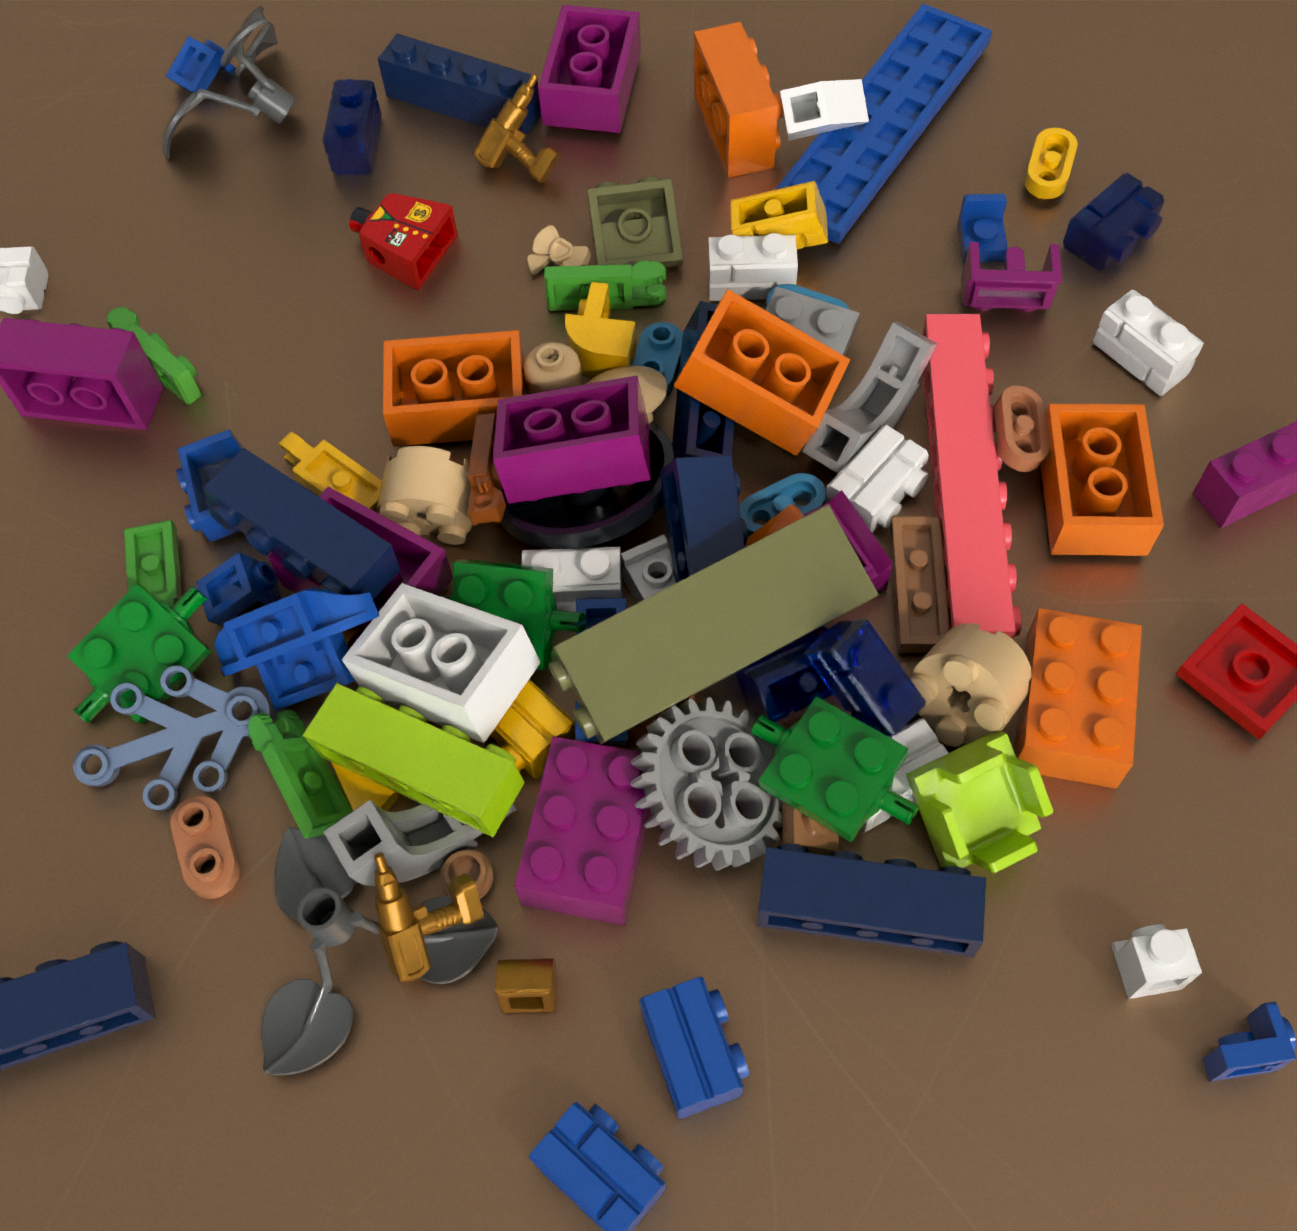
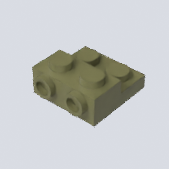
[587,176,683,268]

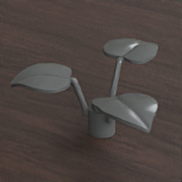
[163,6,297,159]
[261,827,498,1075]

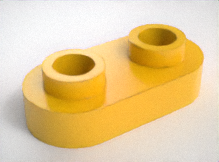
[1024,128,1078,199]

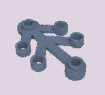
[73,666,271,811]

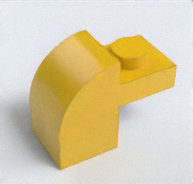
[565,282,637,379]

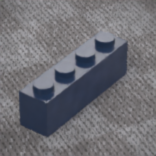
[378,34,541,135]
[672,301,734,458]
[203,448,401,600]
[659,455,748,584]
[757,844,986,957]
[0,941,155,1070]

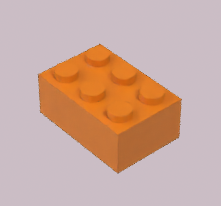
[694,21,783,178]
[674,289,851,456]
[383,330,526,447]
[1040,404,1164,556]
[1014,608,1142,789]

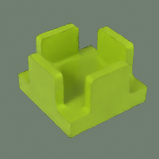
[906,731,1053,873]

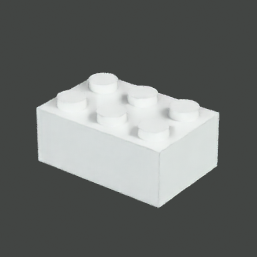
[342,583,541,743]

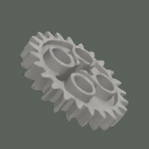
[630,697,782,871]

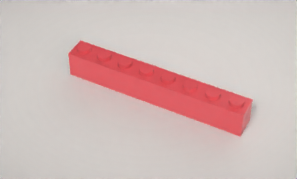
[922,314,1022,639]

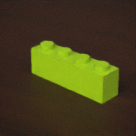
[302,683,525,837]

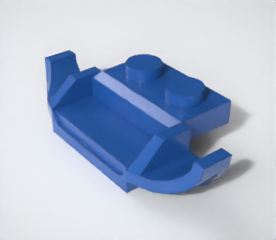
[214,588,379,710]

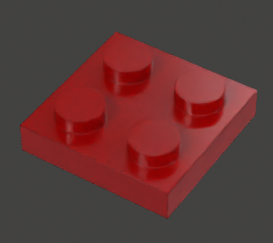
[1176,603,1297,740]

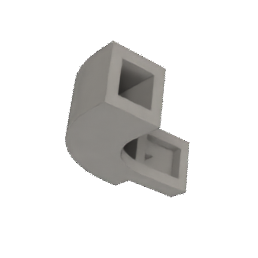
[802,322,938,473]
[323,800,517,887]

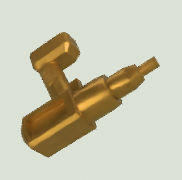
[473,73,562,183]
[374,853,484,982]

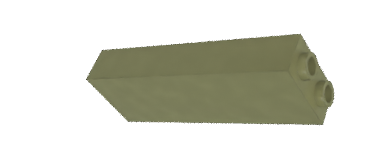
[548,504,879,745]

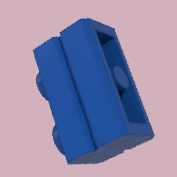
[639,977,750,1119]
[528,1101,666,1231]

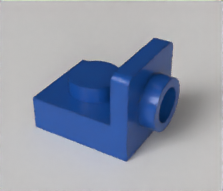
[165,36,236,93]
[957,194,1008,263]
[196,552,281,626]
[1203,1002,1297,1082]

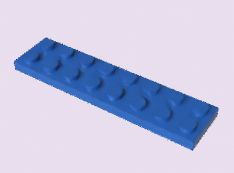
[775,4,992,244]

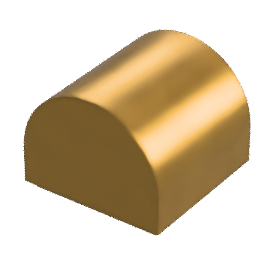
[495,958,557,1013]

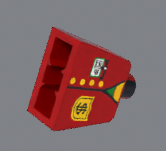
[349,193,458,291]

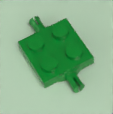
[440,559,586,670]
[67,583,213,724]
[751,696,919,843]

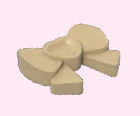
[527,225,592,275]

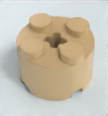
[376,446,472,545]
[905,623,1032,747]

